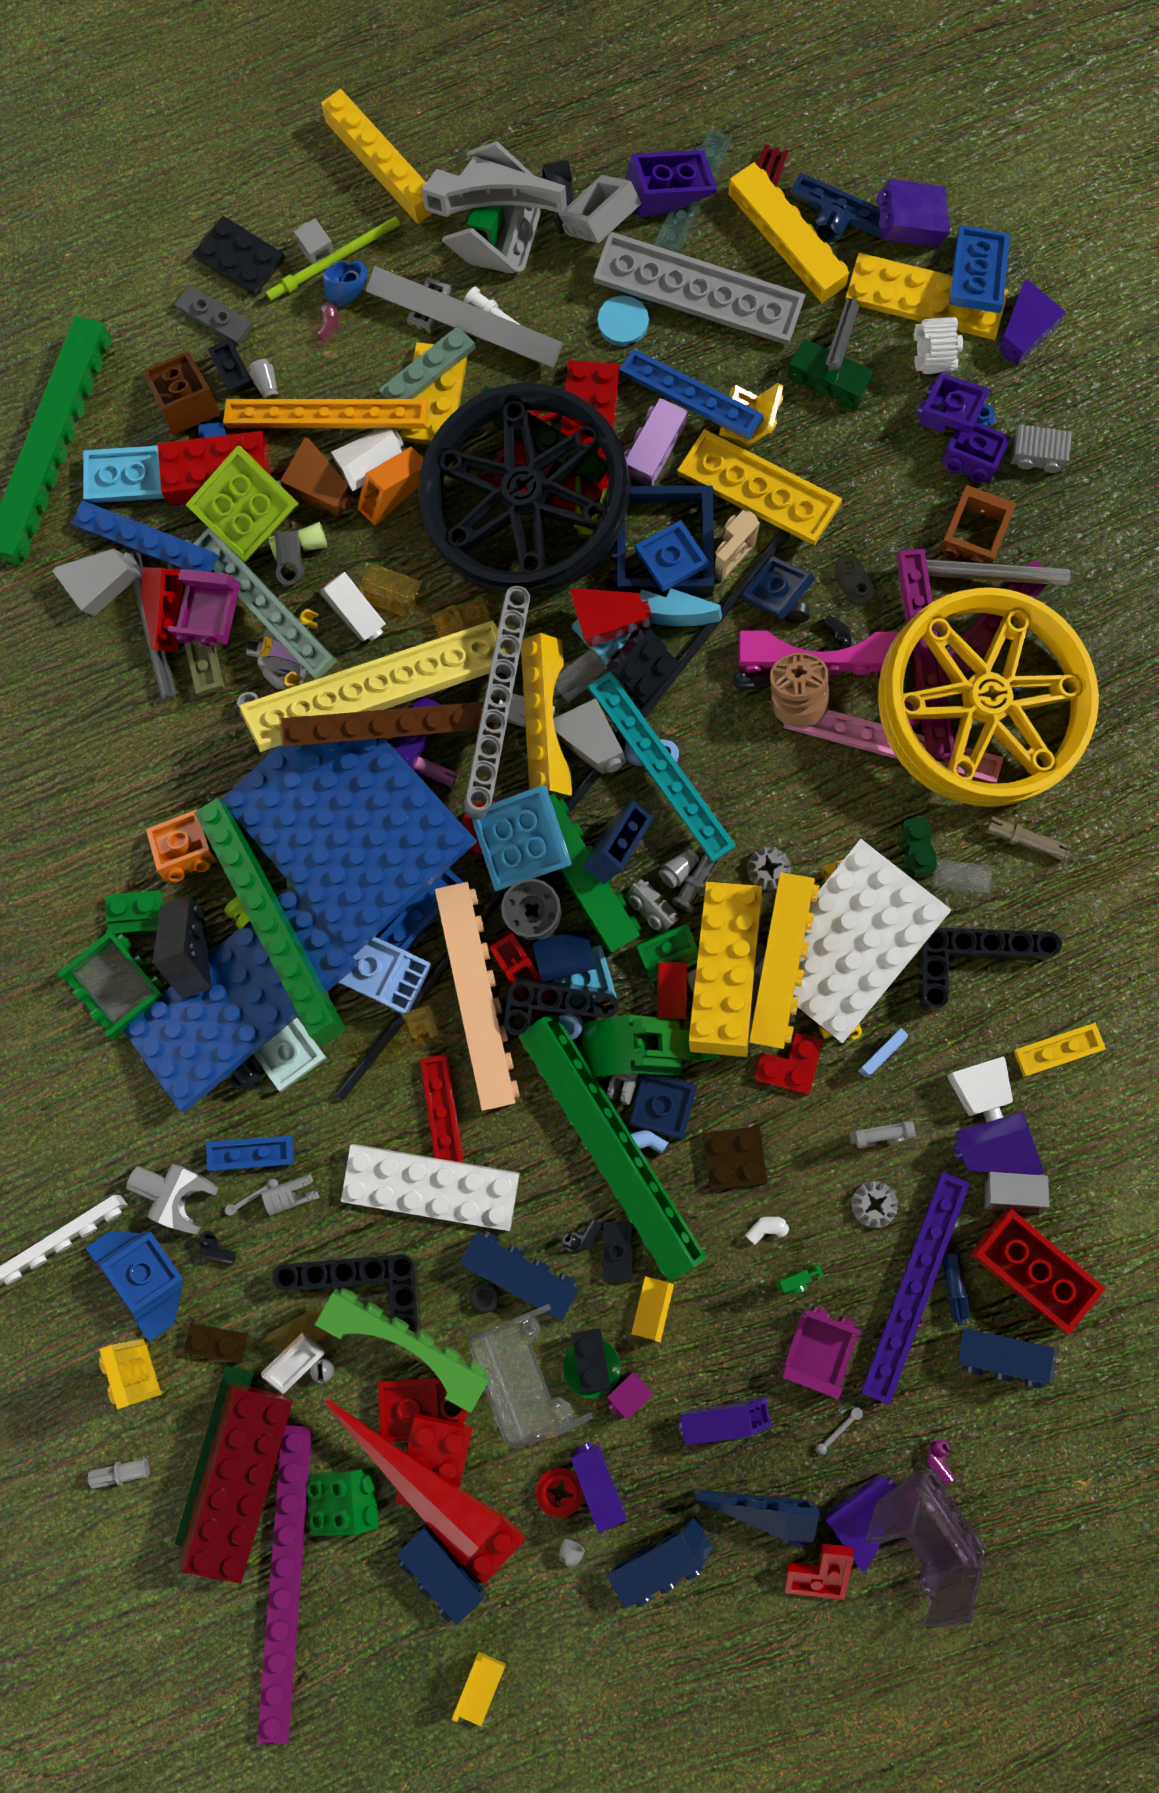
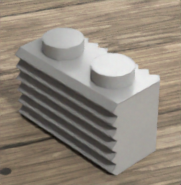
[1010,424,1072,473]

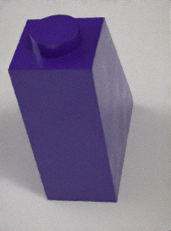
[998,279,1066,366]
[953,1112,1044,1175]
[679,1396,771,1445]
[571,1441,627,1533]
[823,1473,902,1573]

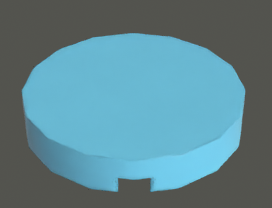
[597,295,649,347]

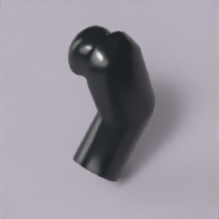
[822,614,852,650]
[733,671,771,691]
[562,1219,603,1252]
[199,1231,236,1266]

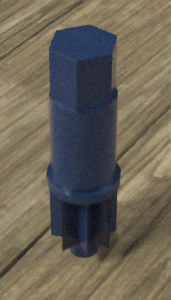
[943,1253,970,1326]

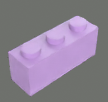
[624,398,688,486]

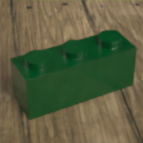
[787,339,874,409]

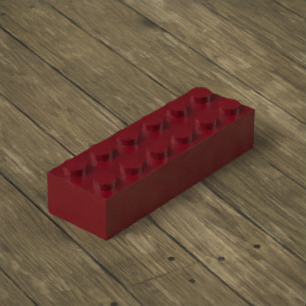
[178,1382,293,1584]

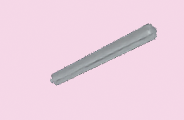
[926,560,1070,585]

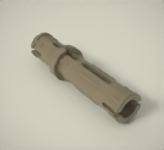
[985,816,1071,862]

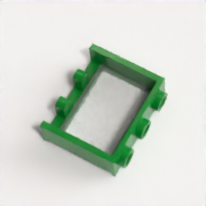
[57,931,166,1040]

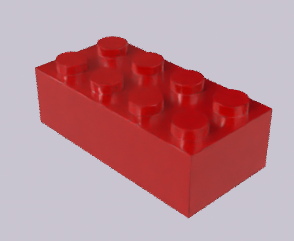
[157,431,271,506]
[969,1209,1106,1335]

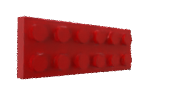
[553,360,620,511]

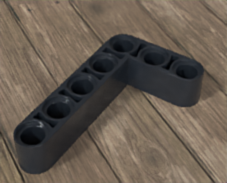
[918,928,1062,1012]
[272,1254,421,1335]

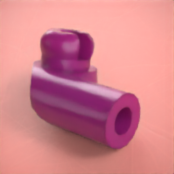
[927,1439,955,1487]

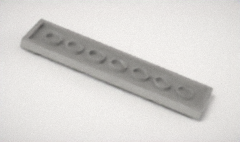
[593,232,806,346]

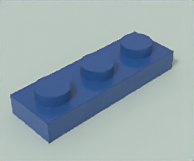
[206,1135,295,1171]

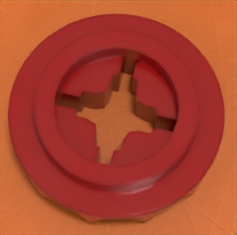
[536,1468,583,1518]

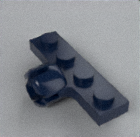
[789,173,882,243]

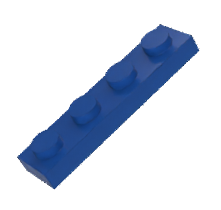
[379,869,464,951]

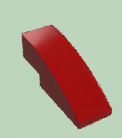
[487,931,554,1019]

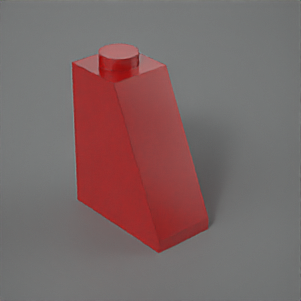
[570,588,653,647]

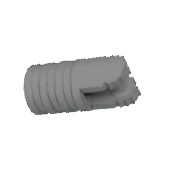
[606,1073,638,1105]
[262,1174,319,1216]

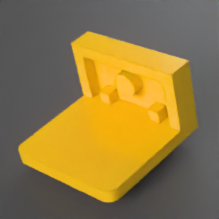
[719,383,783,448]

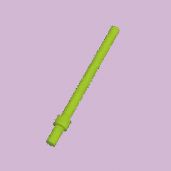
[265,216,400,301]

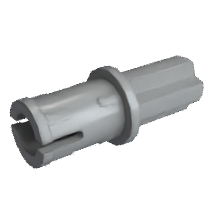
[88,1458,150,1488]

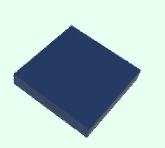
[740,556,815,620]
[532,928,597,982]
[628,1074,697,1140]

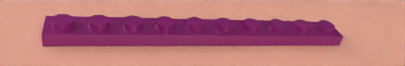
[257,1424,313,1744]

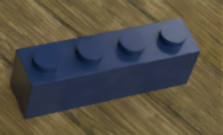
[459,1230,579,1321]

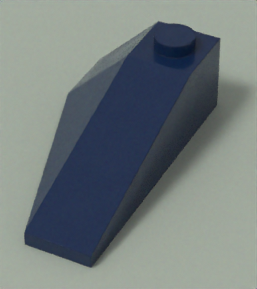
[694,1489,819,1547]

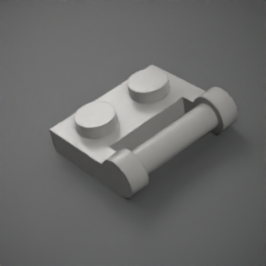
[849,1121,916,1149]

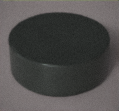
[784,601,810,623]
[470,1283,500,1313]

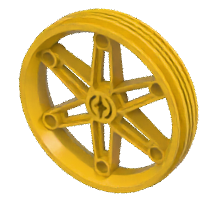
[878,588,1099,807]

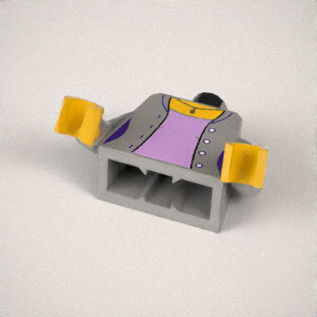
[246,609,318,689]

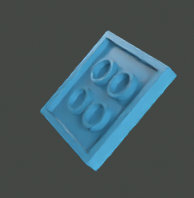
[471,785,572,891]

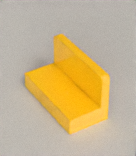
[631,1276,674,1343]
[452,1651,506,1726]

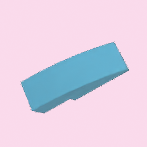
[640,588,722,626]

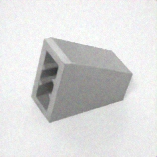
[52,549,141,616]
[553,698,626,774]

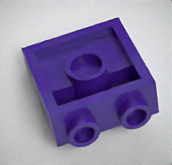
[917,373,991,434]
[941,422,1011,484]

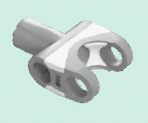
[126,1163,219,1235]

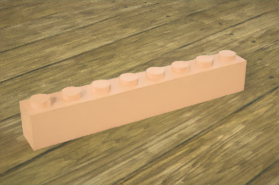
[435,882,520,1111]

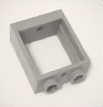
[559,175,642,243]

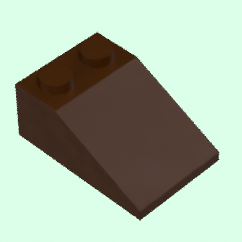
[141,351,221,435]

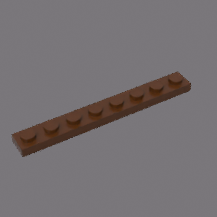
[279,701,498,747]

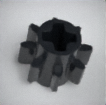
[228,1058,264,1092]

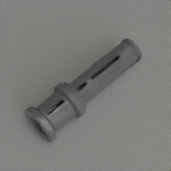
[671,853,722,914]

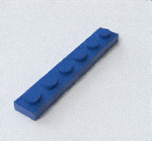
[619,349,764,440]
[71,500,219,572]

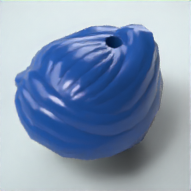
[323,261,367,307]

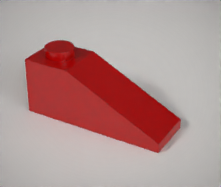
[141,567,183,652]

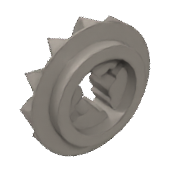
[747,847,791,891]
[852,1181,899,1228]

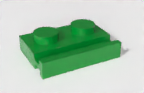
[105,890,163,935]
[635,923,698,983]
[774,1264,824,1296]

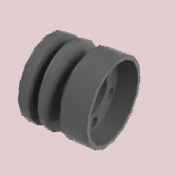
[501,878,562,941]

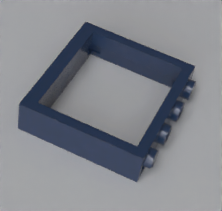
[612,486,714,596]

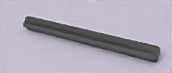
[129,552,177,700]

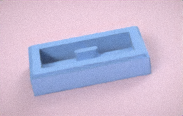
[858,1028,908,1077]

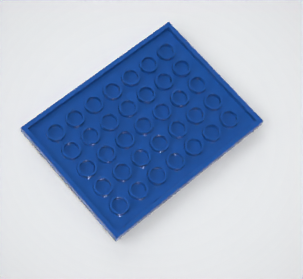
[221,738,477,956]

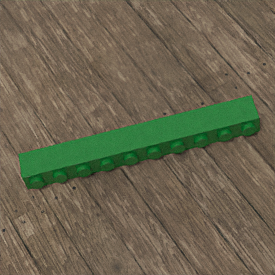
[0,315,111,566]
[195,798,346,1045]
[518,1013,707,1283]

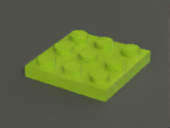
[186,446,299,562]

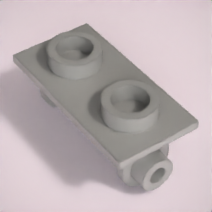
[625,879,680,934]

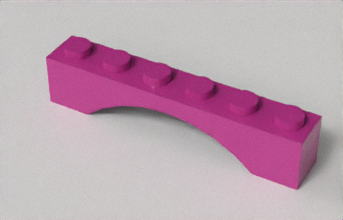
[738,631,899,675]

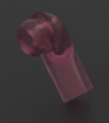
[316,303,340,342]

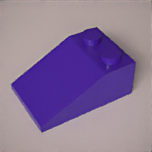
[626,150,717,217]

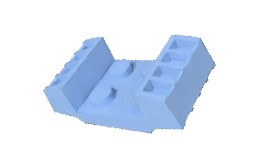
[337,937,431,1016]

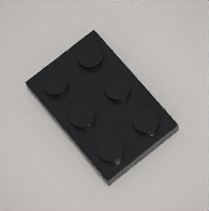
[193,215,285,297]

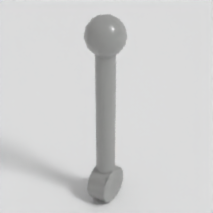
[225,1179,278,1216]
[815,1407,863,1456]

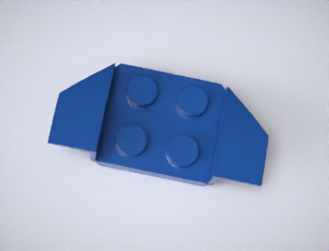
[86,1231,183,1342]

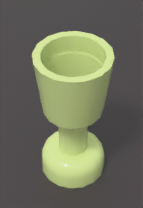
[269,522,327,560]

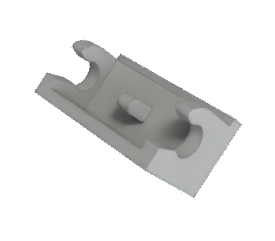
[984,1172,1049,1214]

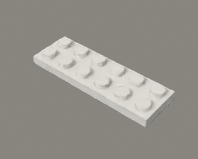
[341,1144,520,1231]

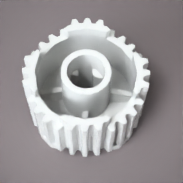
[913,317,963,374]

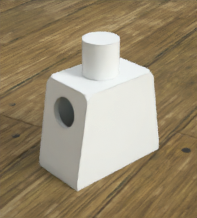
[947,1056,1013,1122]

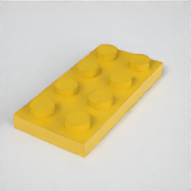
[400,342,468,445]
[99,1338,162,1410]

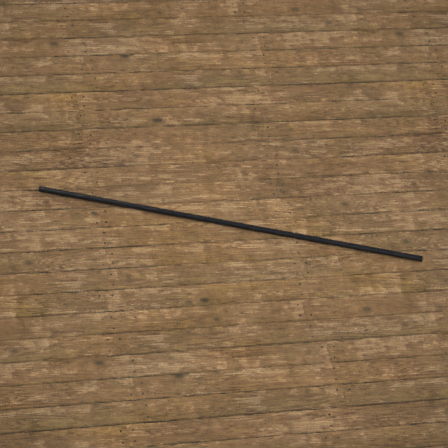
[335,529,790,1100]

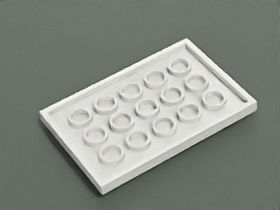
[755,839,951,1043]

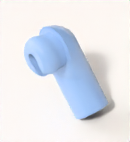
[631,1130,668,1154]

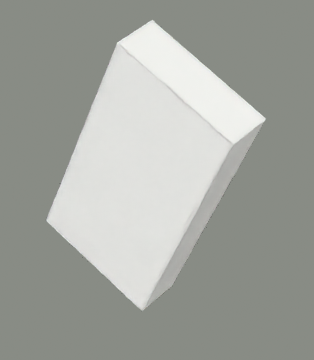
[261,1332,324,1395]

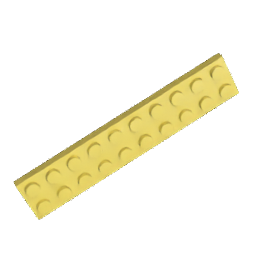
[239,620,513,752]

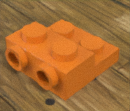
[146,809,217,882]

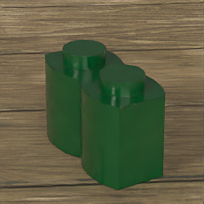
[898,817,937,880]

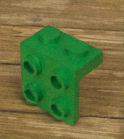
[307,1466,379,1536]

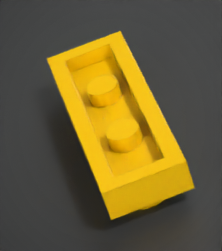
[1013,1022,1106,1077]

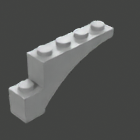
[422,156,567,217]

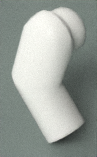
[745,1217,789,1245]

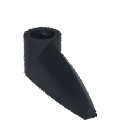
[542,159,573,235]

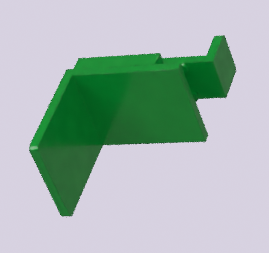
[582,1015,721,1078]

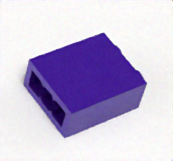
[877,179,950,247]

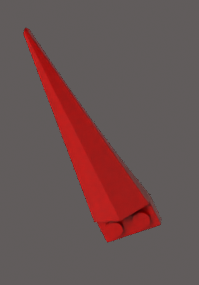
[325,1400,526,1584]

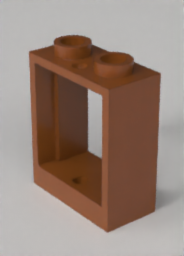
[939,485,1017,564]

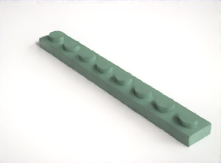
[193,528,337,679]

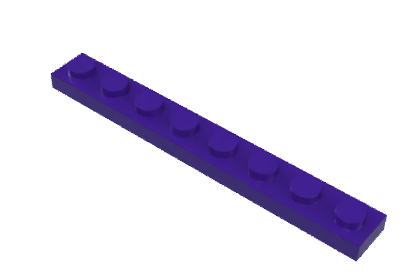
[860,1172,970,1405]

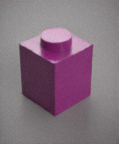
[607,1371,653,1419]

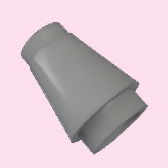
[249,359,279,399]
[658,849,699,888]

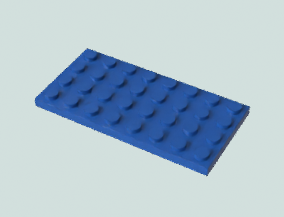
[123,885,359,1113]

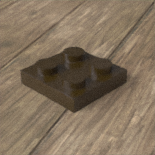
[703,1126,768,1191]

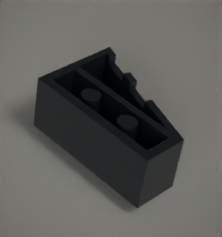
[153,895,212,999]

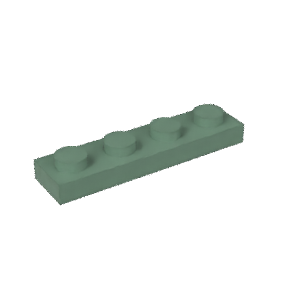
[379,326,476,399]

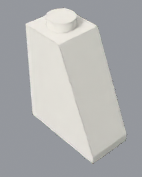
[331,428,404,491]
[318,572,386,642]

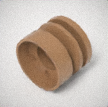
[770,653,829,727]

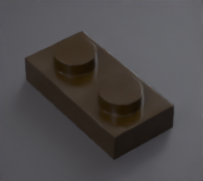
[184,1323,249,1363]

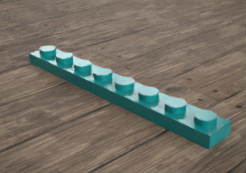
[588,671,736,863]

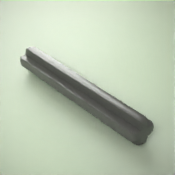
[826,297,860,371]

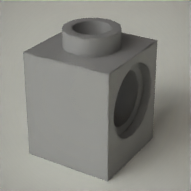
[294,218,334,265]

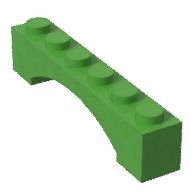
[315,1288,489,1413]

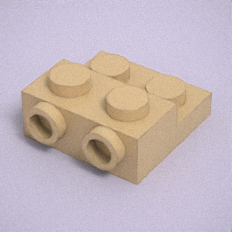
[714,510,760,583]

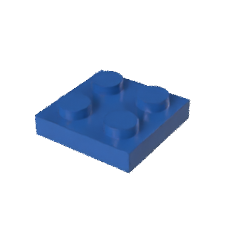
[635,520,709,592]

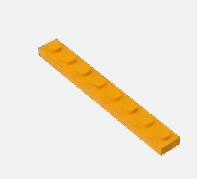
[223,399,430,429]

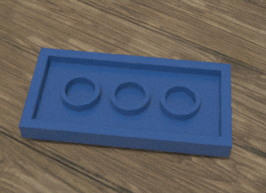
[948,225,1010,313]

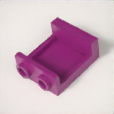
[168,569,241,647]
[780,1305,861,1399]

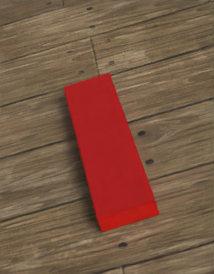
[420,1054,464,1163]

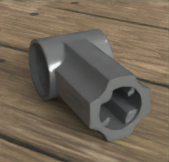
[274,531,305,585]

